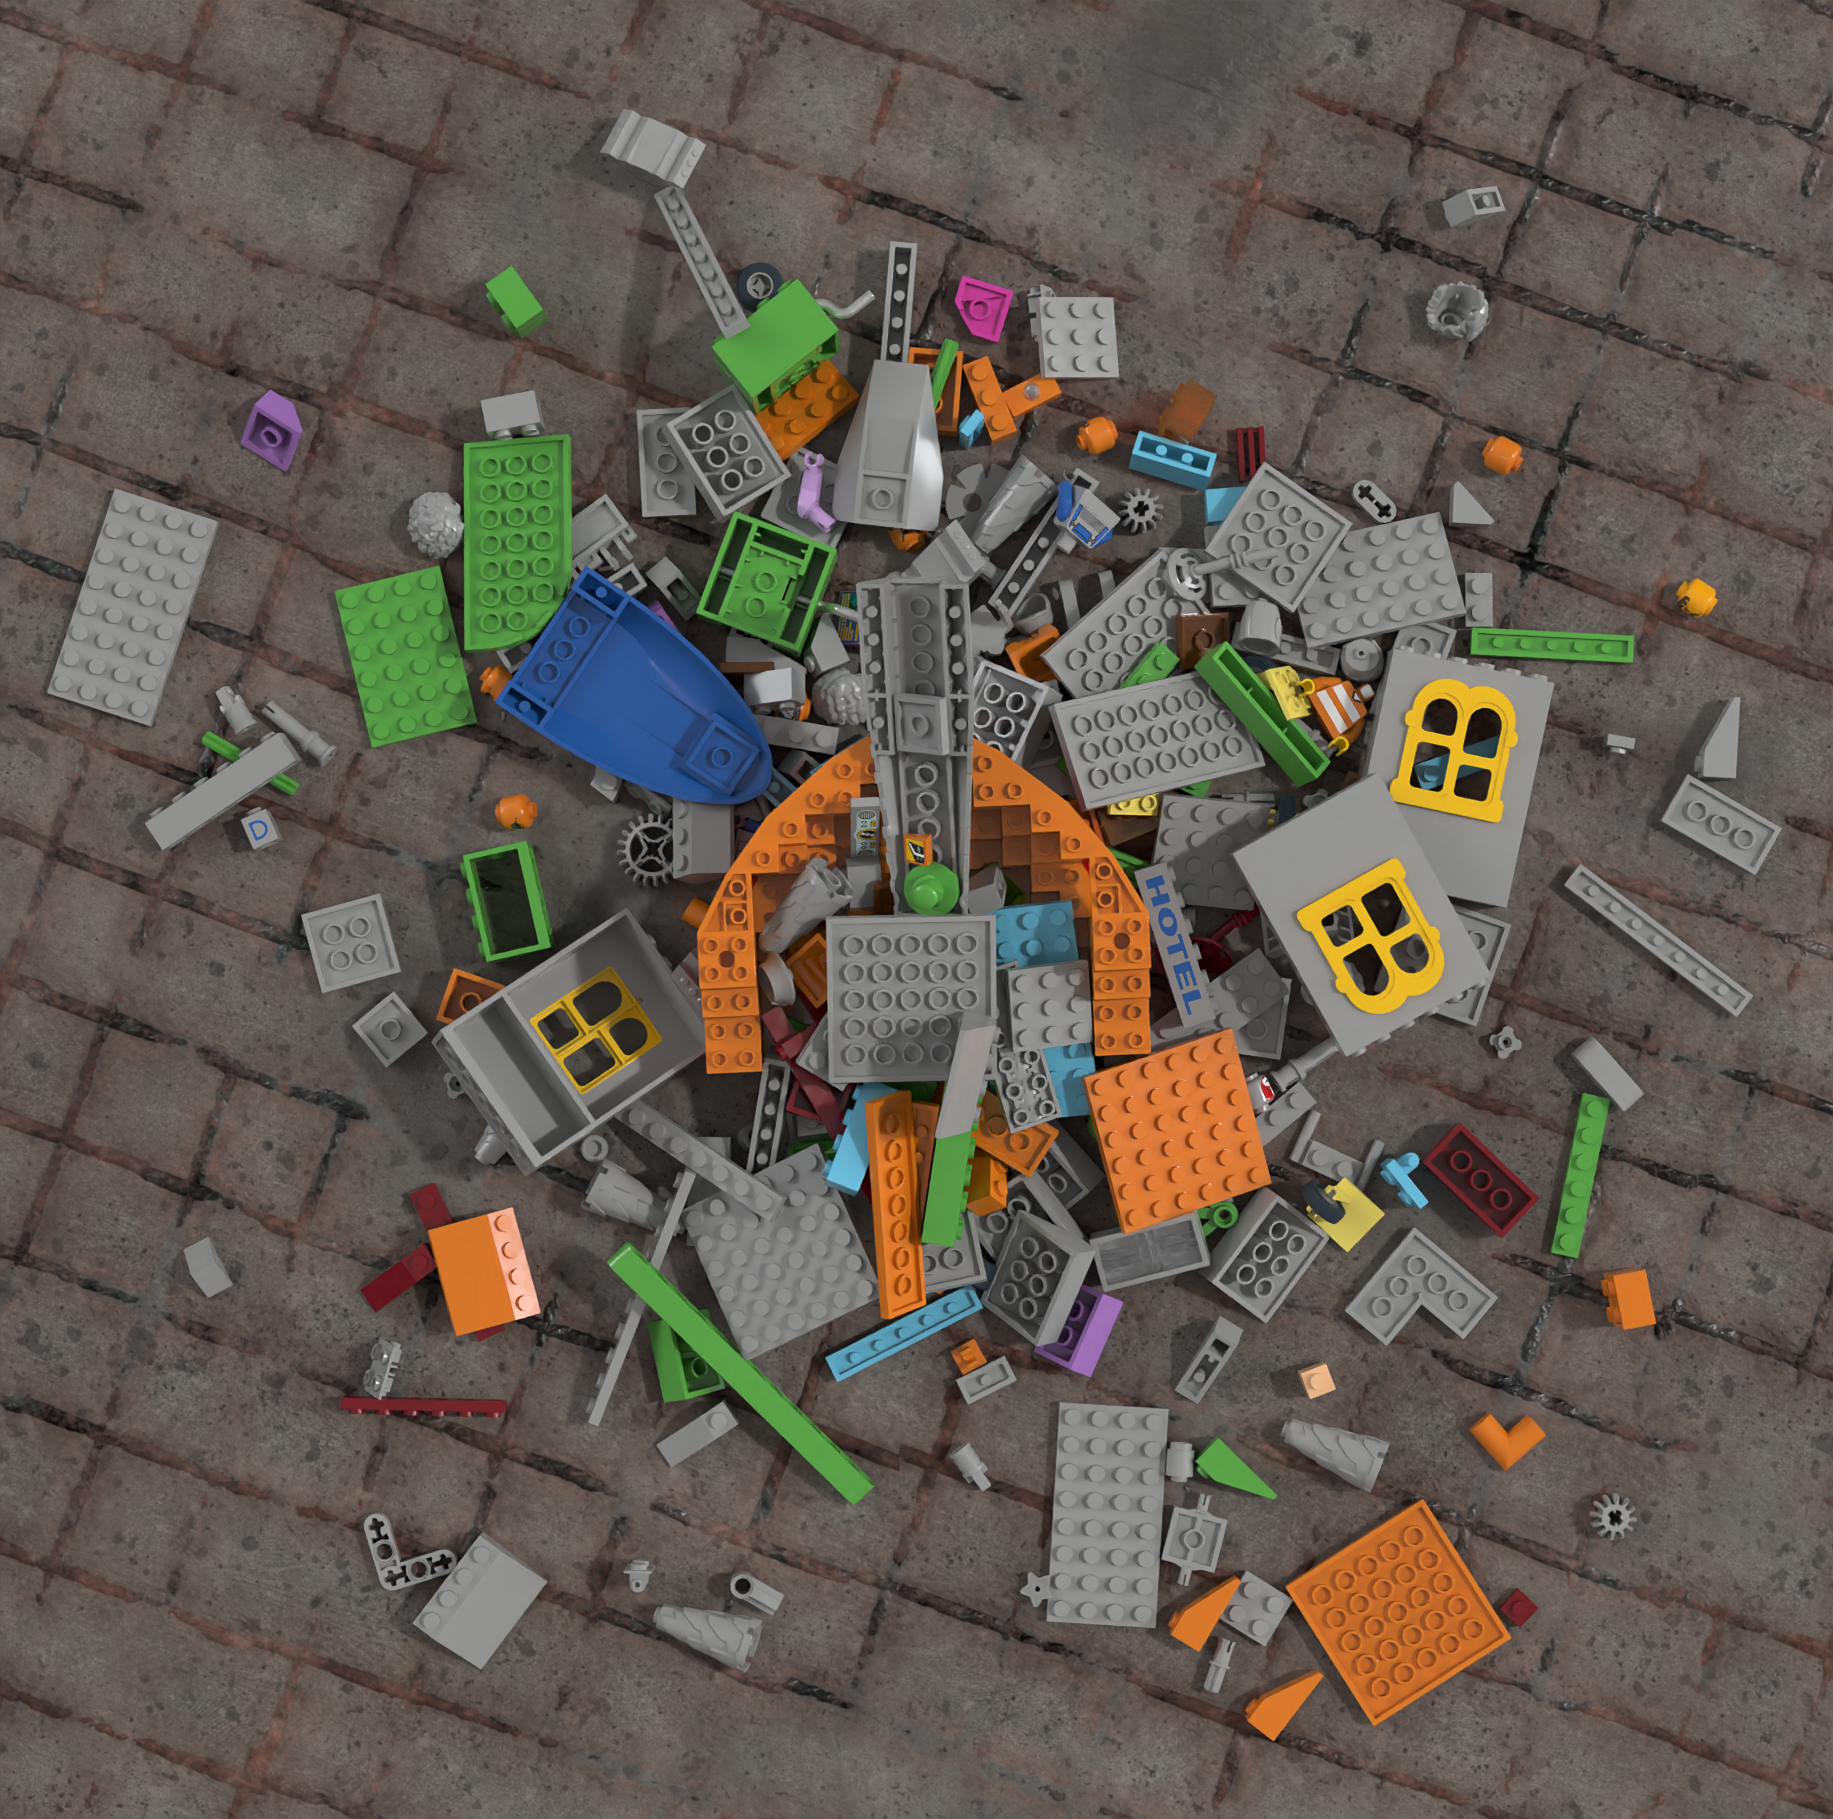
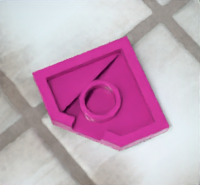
[954,275,1014,344]

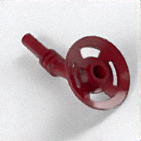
[1190,904,1260,973]

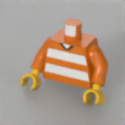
[1295,677,1375,756]

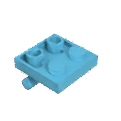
[1380,1152,1428,1209]

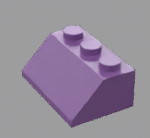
[1034,1283,1123,1377]

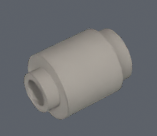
[1166,1442,1195,1482]

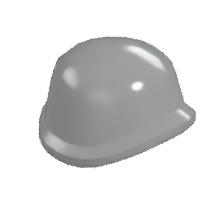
[1011,593,1053,637]

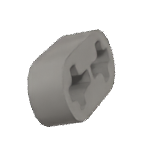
[1351,480,1396,524]

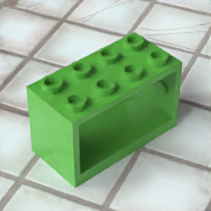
[460,841,556,964]

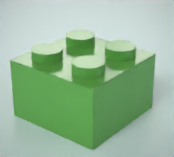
[485,266,548,339]

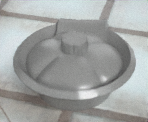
[757,951,795,1006]

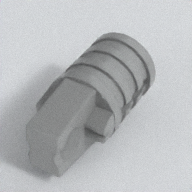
[215,686,257,736]
[949,1442,991,1492]

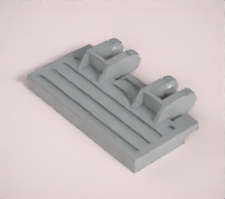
[567,494,638,596]

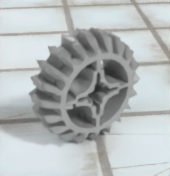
[617,814,673,887]

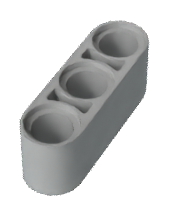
[1571,1036,1644,1113]

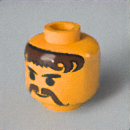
[1676,578,1718,618]

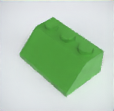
[647,1309,725,1403]

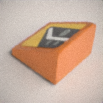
[903,833,933,866]

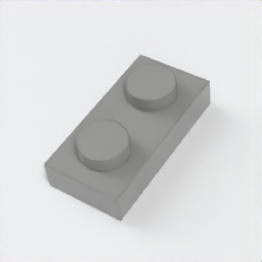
[1464,573,1493,628]
[956,1355,1017,1405]

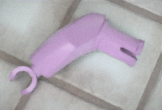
[797,452,837,534]

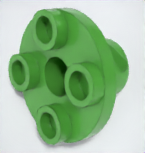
[904,862,960,915]

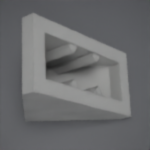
[1449,481,1494,528]
[183,1237,233,1298]

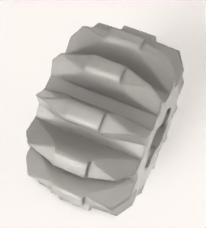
[1118,488,1163,534]
[1589,1493,1637,1540]

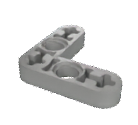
[364,1512,458,1590]

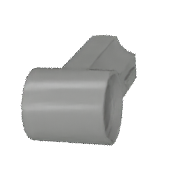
[730,1571,784,1616]

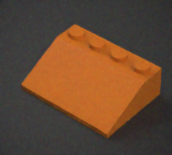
[427,1207,541,1336]

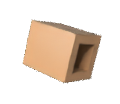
[1297,1361,1336,1399]

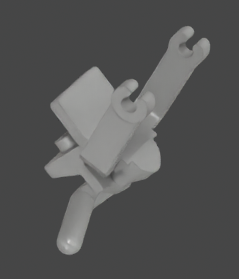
[970,598,1028,678]

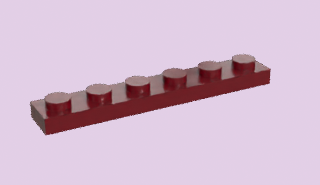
[410,1183,505,1342]
[341,1396,508,1418]

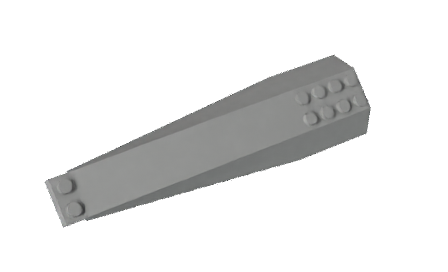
[856,576,974,915]

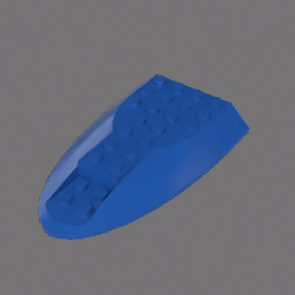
[495,566,773,804]

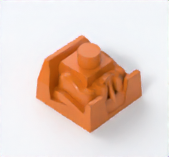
[1004,623,1060,683]
[785,930,827,1009]

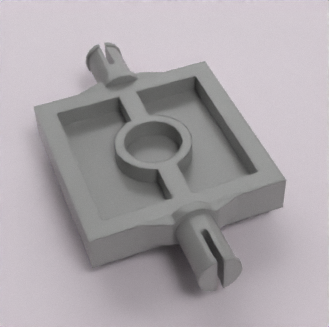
[1161,1493,1228,1586]

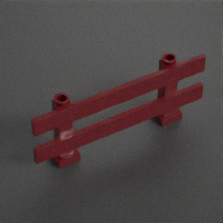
[760,990,872,1206]

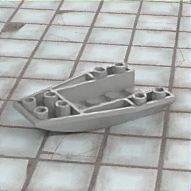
[831,359,944,531]

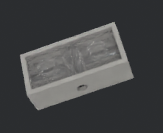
[1089,1210,1211,1292]

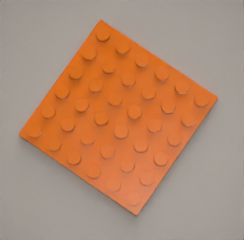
[1081,1027,1272,1234]
[1285,1498,1511,1726]

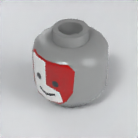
[1244,1072,1274,1114]

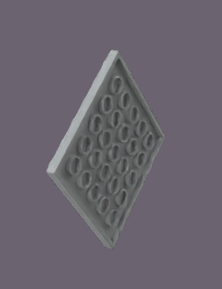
[826,913,997,1083]
[681,1143,879,1361]

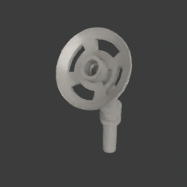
[1166,547,1278,601]

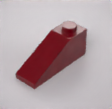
[360,1243,437,1312]

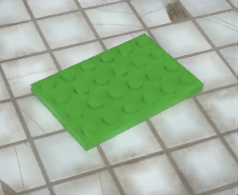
[334,566,478,749]

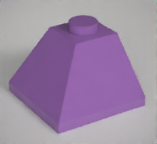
[240,389,302,472]

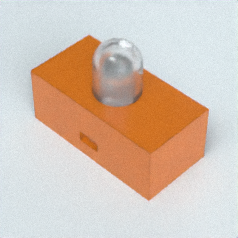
[1002,373,1062,420]

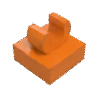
[950,1338,987,1376]

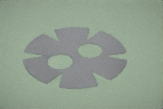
[946,464,1009,540]

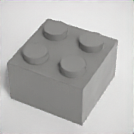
[481,390,545,442]

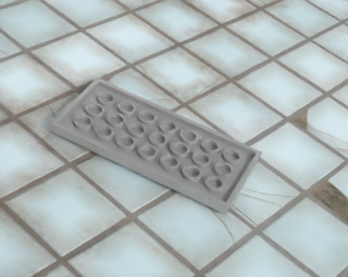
[47,489,219,727]
[1048,671,1266,812]
[1046,1402,1169,1628]

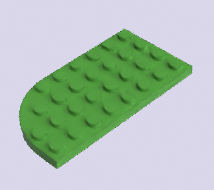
[464,434,572,653]

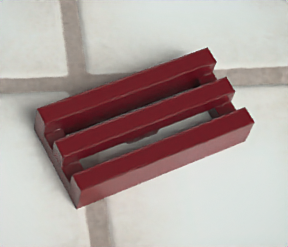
[1236,426,1266,483]

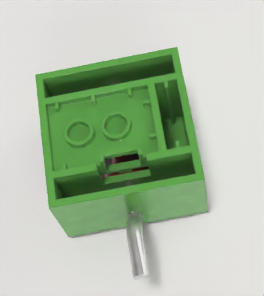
[712,279,875,416]
[696,511,858,658]

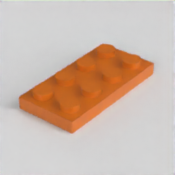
[755,359,860,462]

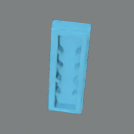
[958,409,985,450]

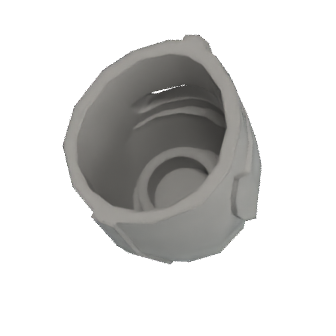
[1237,598,1282,657]
[1340,638,1384,683]

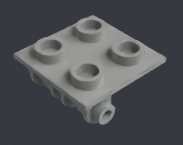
[363,1337,402,1400]

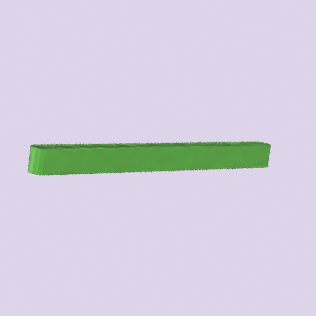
[607,1242,875,1505]

